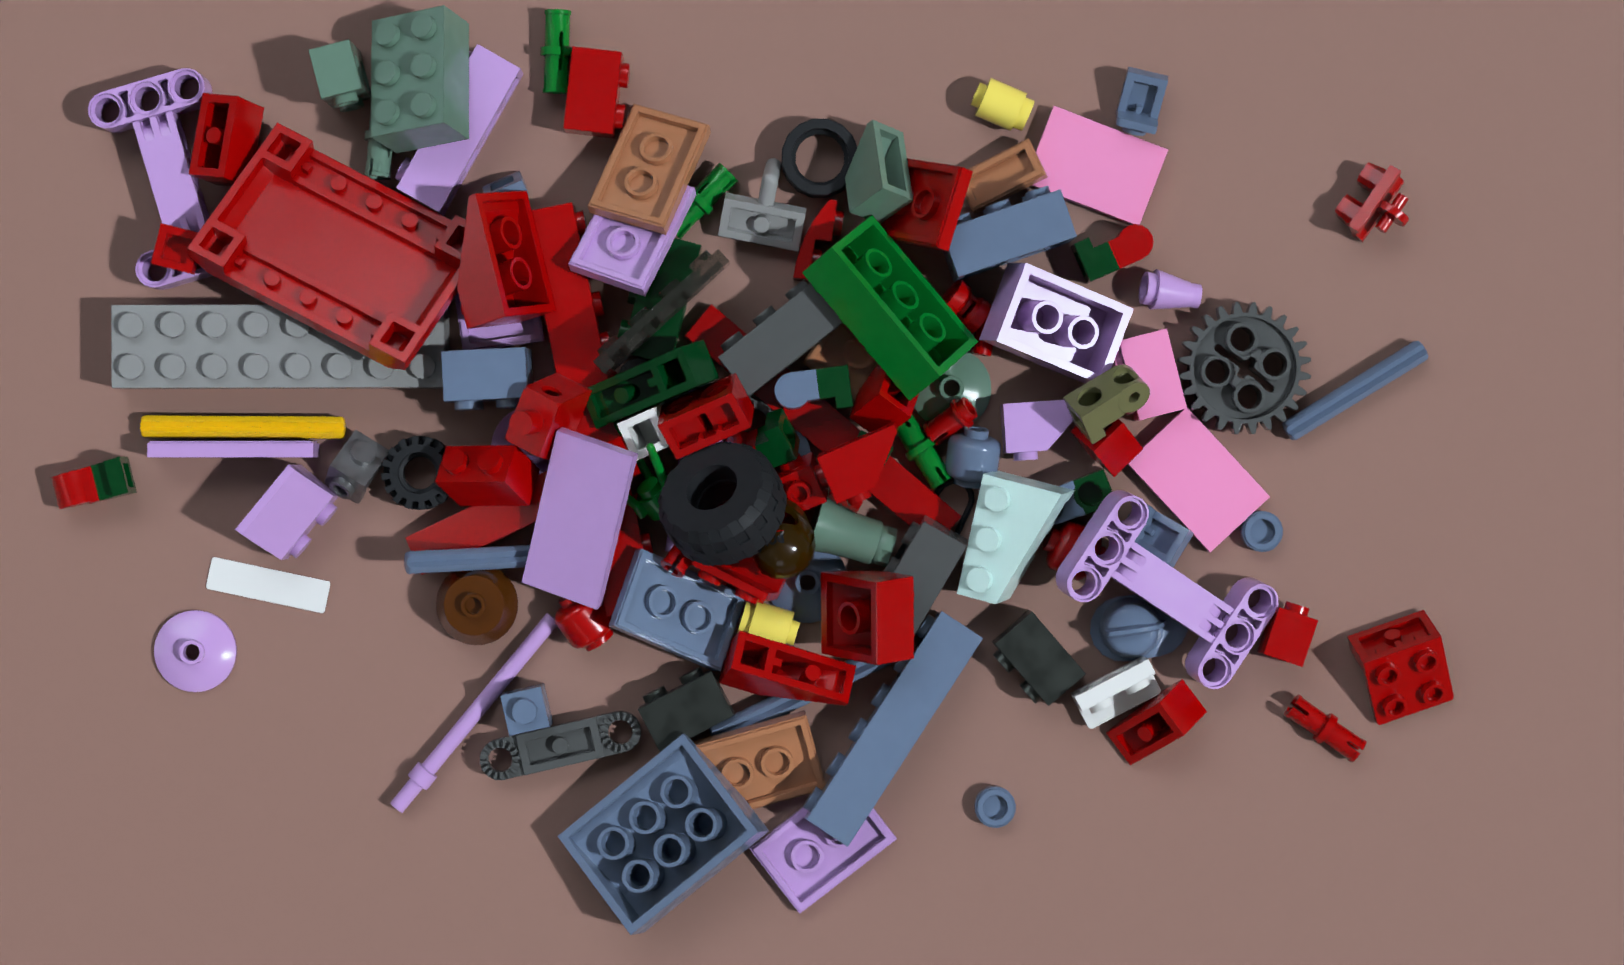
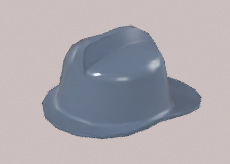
[1090,594,1187,661]

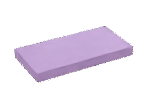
[522,427,638,610]

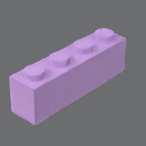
[395,44,524,216]

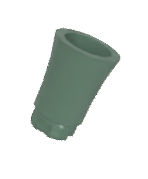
[810,499,897,567]

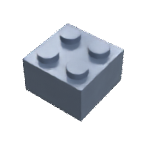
[441,347,533,411]

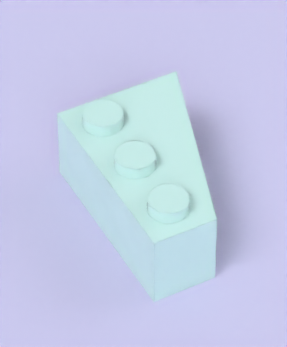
[957,471,1075,604]

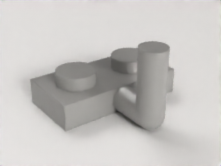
[718,158,807,251]

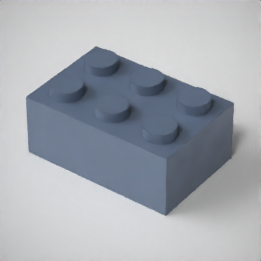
[943,186,1077,282]

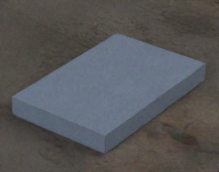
[608,548,745,672]

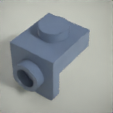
[1116,67,1168,136]
[1127,504,1194,567]

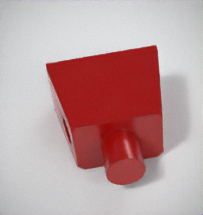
[505,373,592,460]

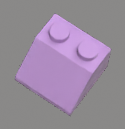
[235,464,338,560]

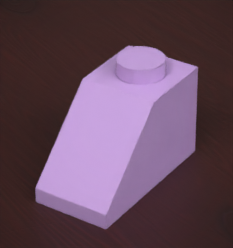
[1000,400,1073,461]

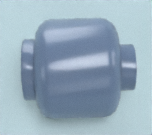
[945,426,1001,489]

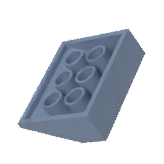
[557,733,769,935]

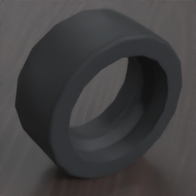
[782,118,857,198]

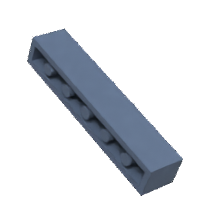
[803,611,983,847]

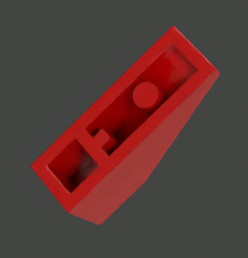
[719,631,856,706]

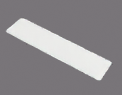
[206,557,330,613]

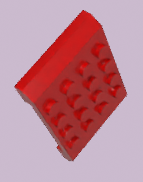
[187,122,466,370]

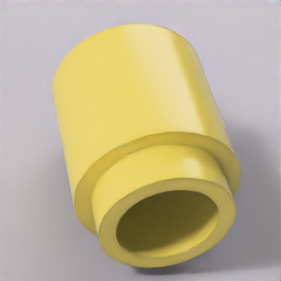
[970,78,1035,131]
[737,602,800,646]

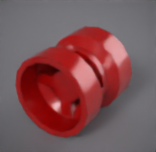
[941,279,992,334]

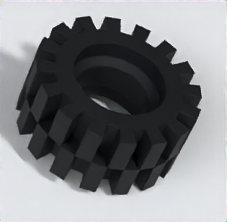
[381,436,449,510]

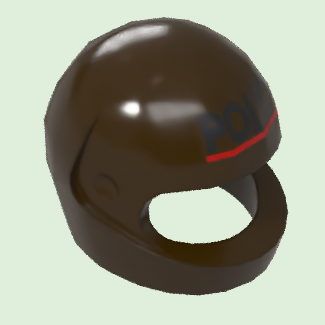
[752,499,816,579]

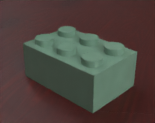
[371,5,469,153]

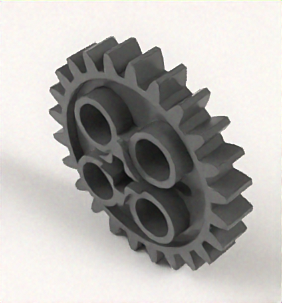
[1177,302,1311,434]

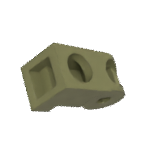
[1063,364,1150,445]

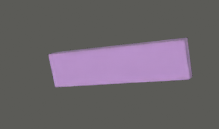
[147,441,319,458]

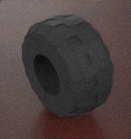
[658,442,787,566]

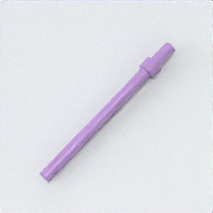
[390,613,557,813]

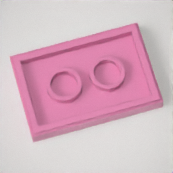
[1031,106,1168,225]
[1127,407,1270,552]

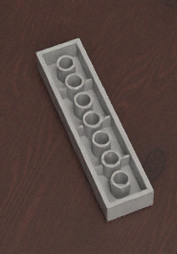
[111,305,450,389]

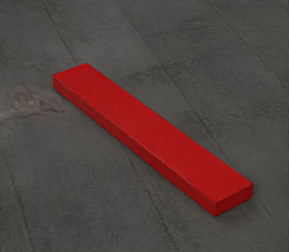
[405,436,641,575]

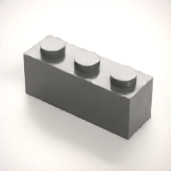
[718,280,843,397]
[884,515,968,635]

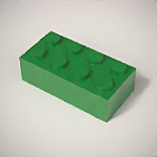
[802,215,978,401]

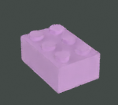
[979,263,1133,384]

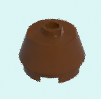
[436,569,518,645]

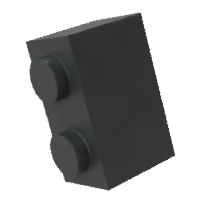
[992,610,1086,706]
[638,667,735,752]

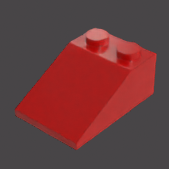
[457,191,556,329]

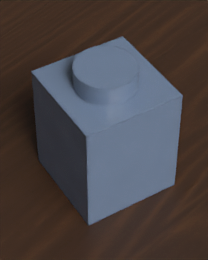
[500,683,553,736]

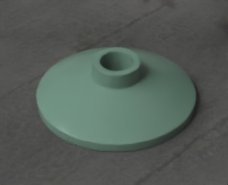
[914,352,991,427]

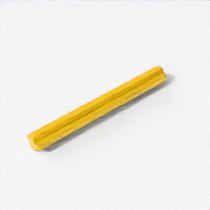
[140,415,346,439]

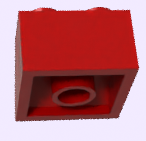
[821,571,914,665]

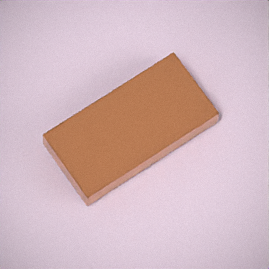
[965,138,1048,214]

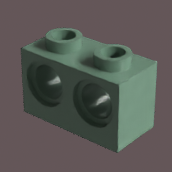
[309,39,371,112]

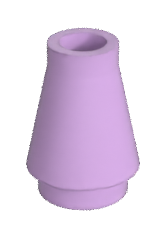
[1139,269,1202,310]

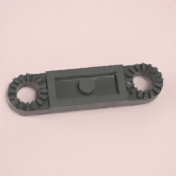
[480,711,641,780]

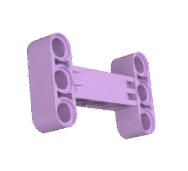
[88,68,213,290]
[1056,490,1279,689]

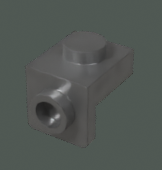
[324,430,389,504]

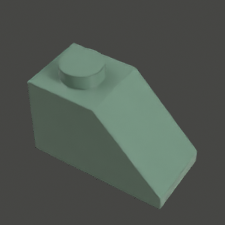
[845,120,913,224]

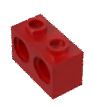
[657,373,754,460]

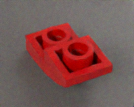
[793,199,844,282]

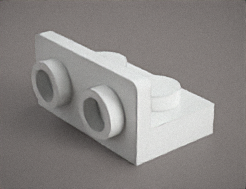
[1070,656,1161,729]

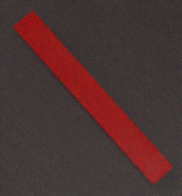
[685,304,961,529]

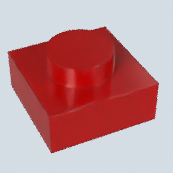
[151,223,198,275]

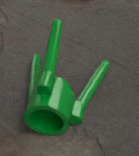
[614,420,667,521]

